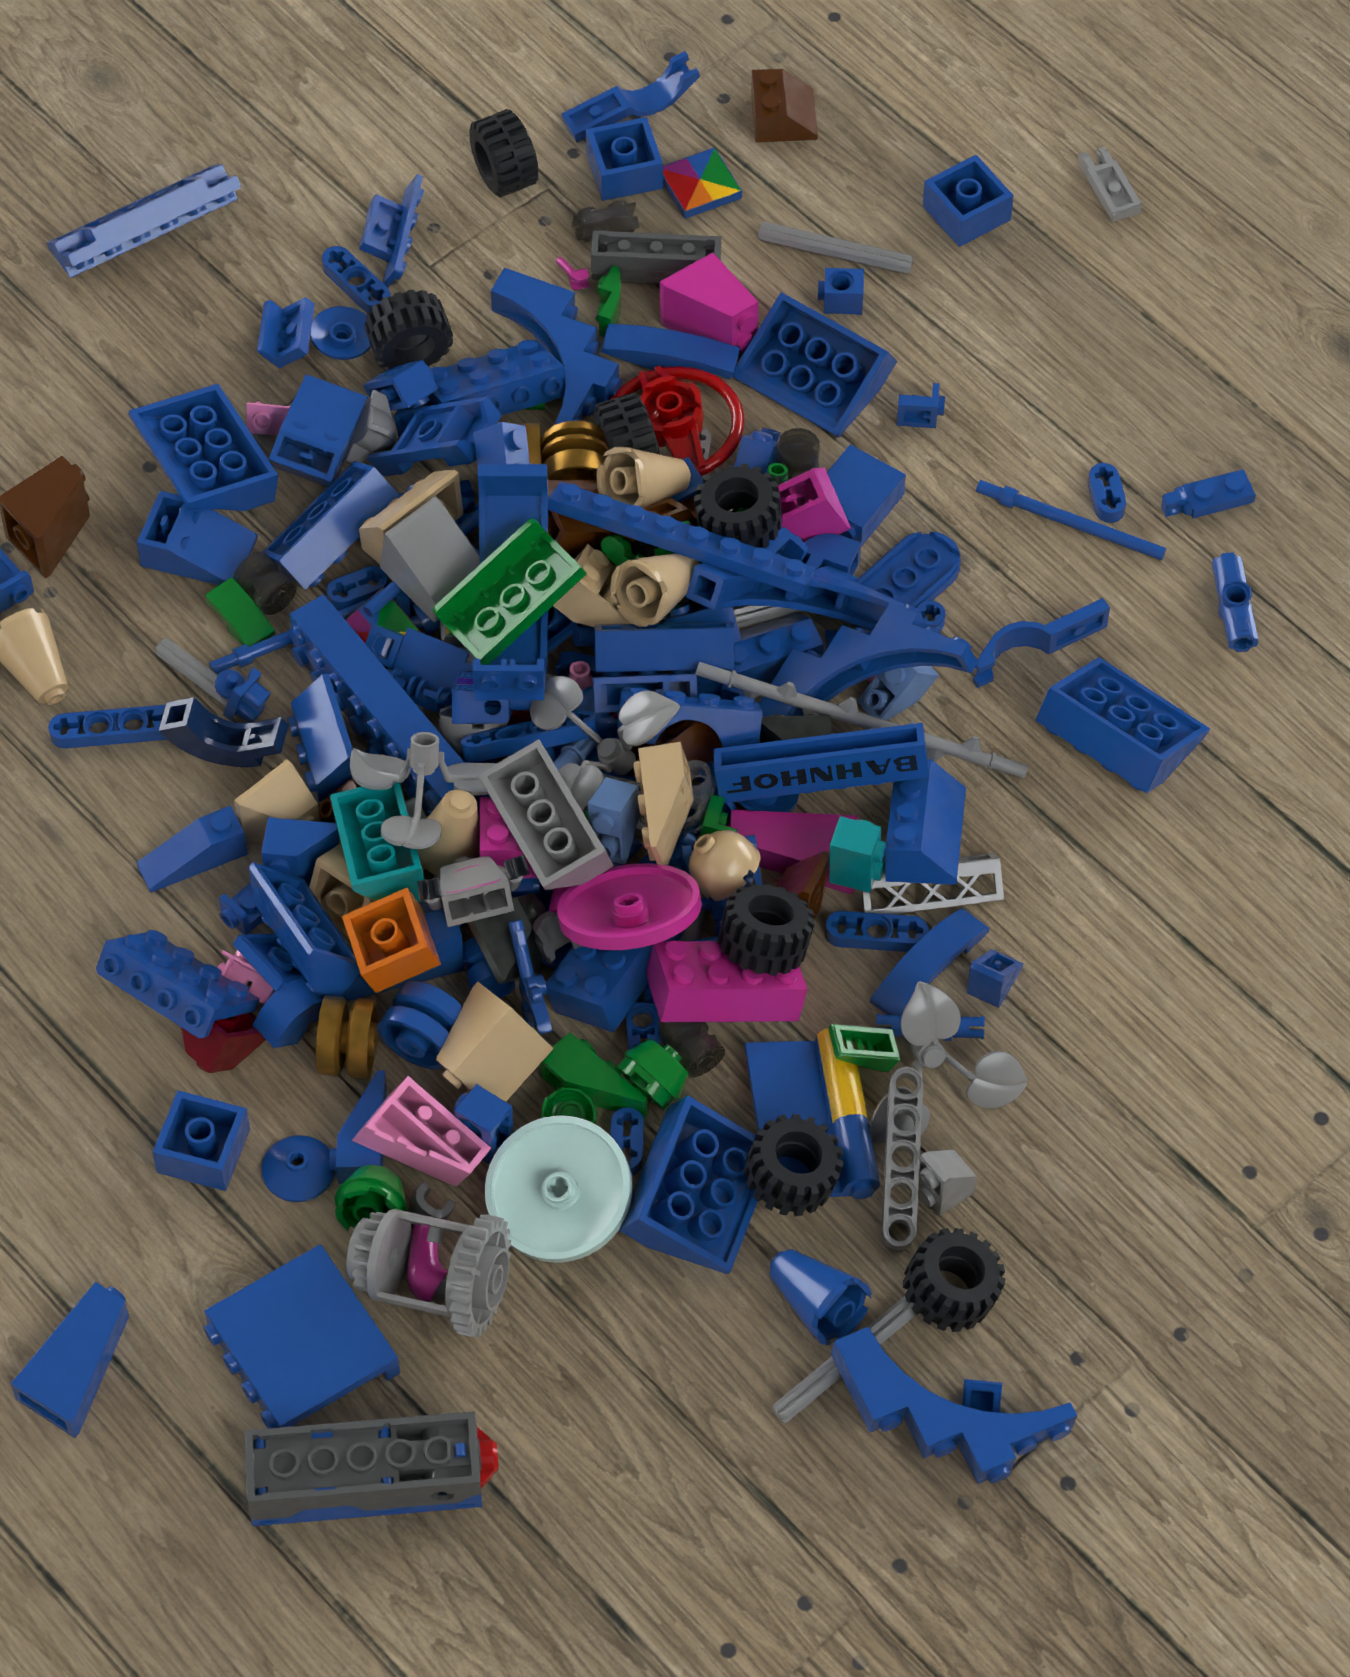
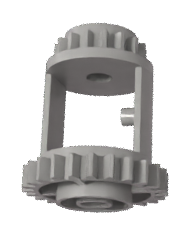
[346,1209,511,1337]

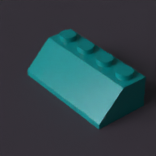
[330,782,425,902]

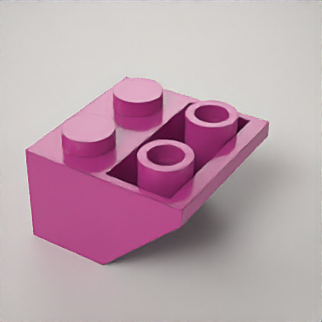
[778,467,851,543]

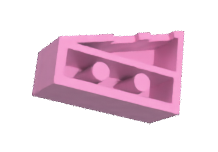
[352,1076,491,1187]

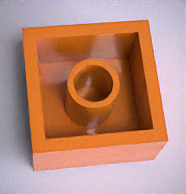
[342,887,441,993]

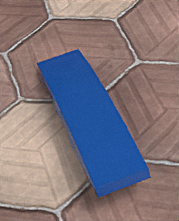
[601,324,740,380]

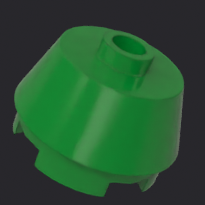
[617,1039,689,1111]
[335,1165,407,1231]

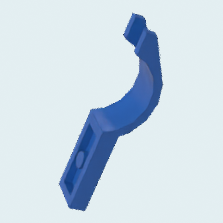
[561,51,700,143]
[973,598,1110,688]

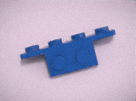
[359,174,424,288]

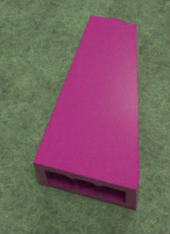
[725,810,857,894]

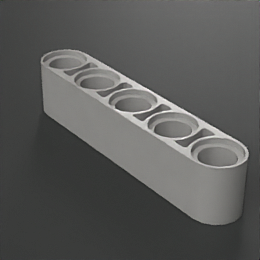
[881,1067,923,1251]

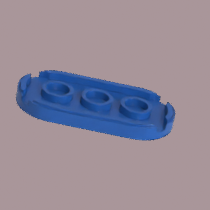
[856,531,961,608]

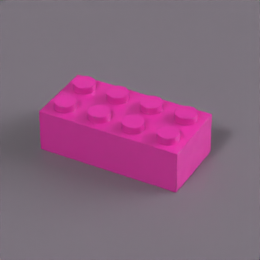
[645,941,808,1022]

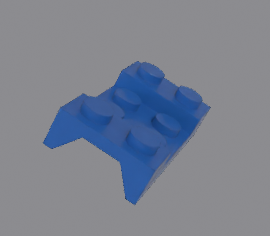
[367,396,502,477]

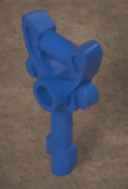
[508,919,552,1034]

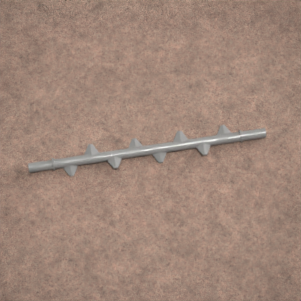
[695,662,1028,778]

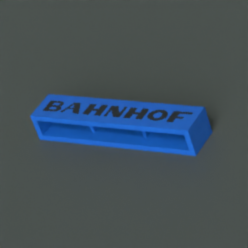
[714,723,929,803]

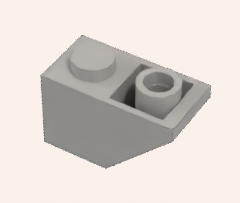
[918,1150,977,1216]

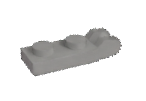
[1078,147,1142,222]

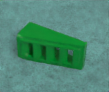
[828,1024,900,1072]

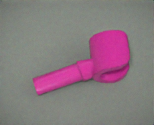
[556,257,590,290]

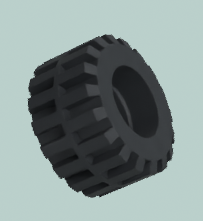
[469,109,538,197]
[364,290,453,370]
[594,392,660,454]
[694,464,782,549]
[718,884,815,975]
[744,1114,844,1216]
[903,1228,1005,1332]

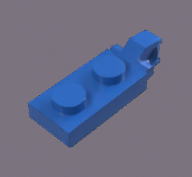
[1161,469,1256,519]

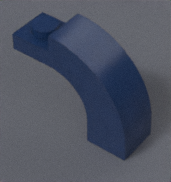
[159,697,289,767]

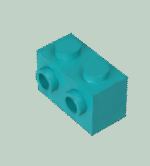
[829,816,886,893]

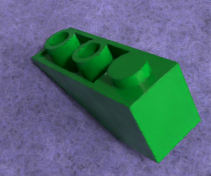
[539,1032,647,1119]

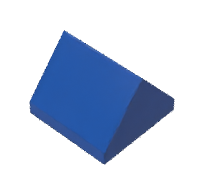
[962,1379,1002,1413]

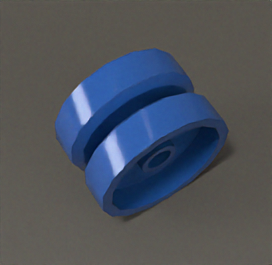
[377,980,463,1070]

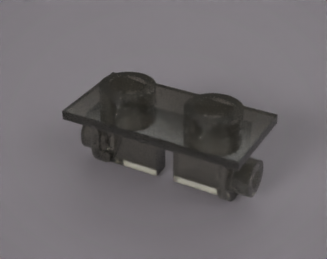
[571,201,639,243]

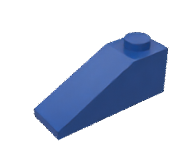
[592,674,698,713]
[137,806,248,893]
[329,1070,387,1184]

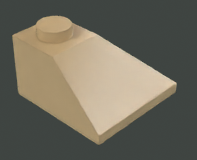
[234,759,320,842]

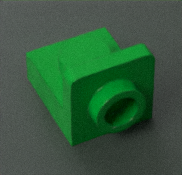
[699,794,738,838]

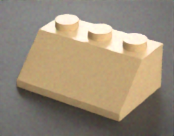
[359,470,463,564]

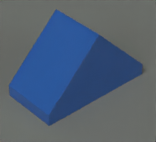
[967,949,1024,1008]

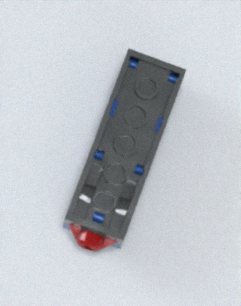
[244,1411,499,1526]

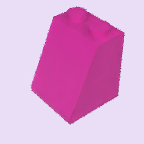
[660,253,758,353]

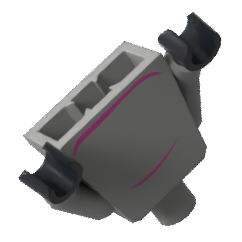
[417,855,530,927]

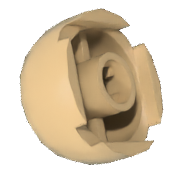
[688,830,761,901]

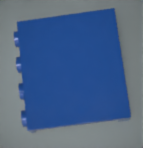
[203,1244,400,1429]

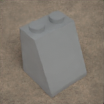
[380,496,480,623]

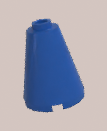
[770,1249,872,1346]

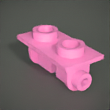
[247,401,290,436]
[217,950,276,1004]

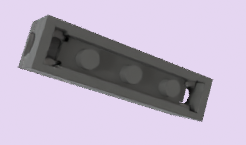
[591,231,721,283]

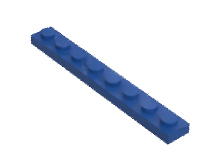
[548,481,816,596]

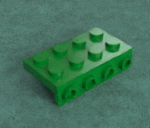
[433,519,587,665]

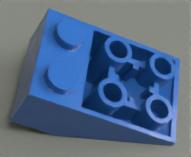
[269,374,368,487]
[137,491,258,585]

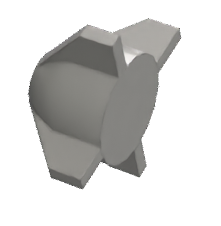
[345,390,396,463]

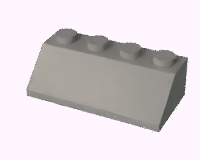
[478,739,614,890]

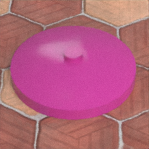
[557,863,702,950]

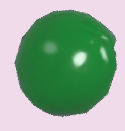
[541,1087,597,1124]

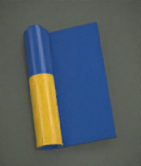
[743,1028,880,1199]

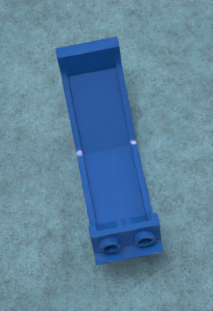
[473,464,548,700]

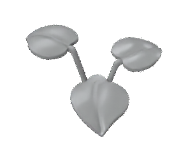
[530,676,680,812]
[350,732,497,849]
[870,981,1028,1143]

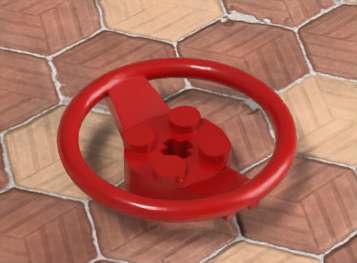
[610,365,744,476]

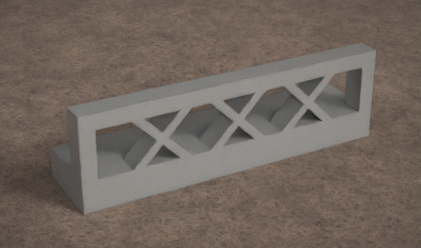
[861,853,1004,914]

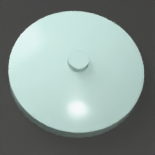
[485,1116,633,1263]

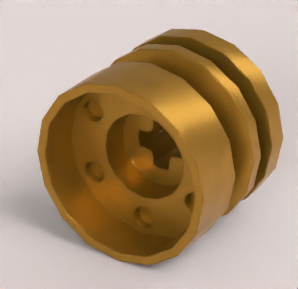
[540,421,609,480]

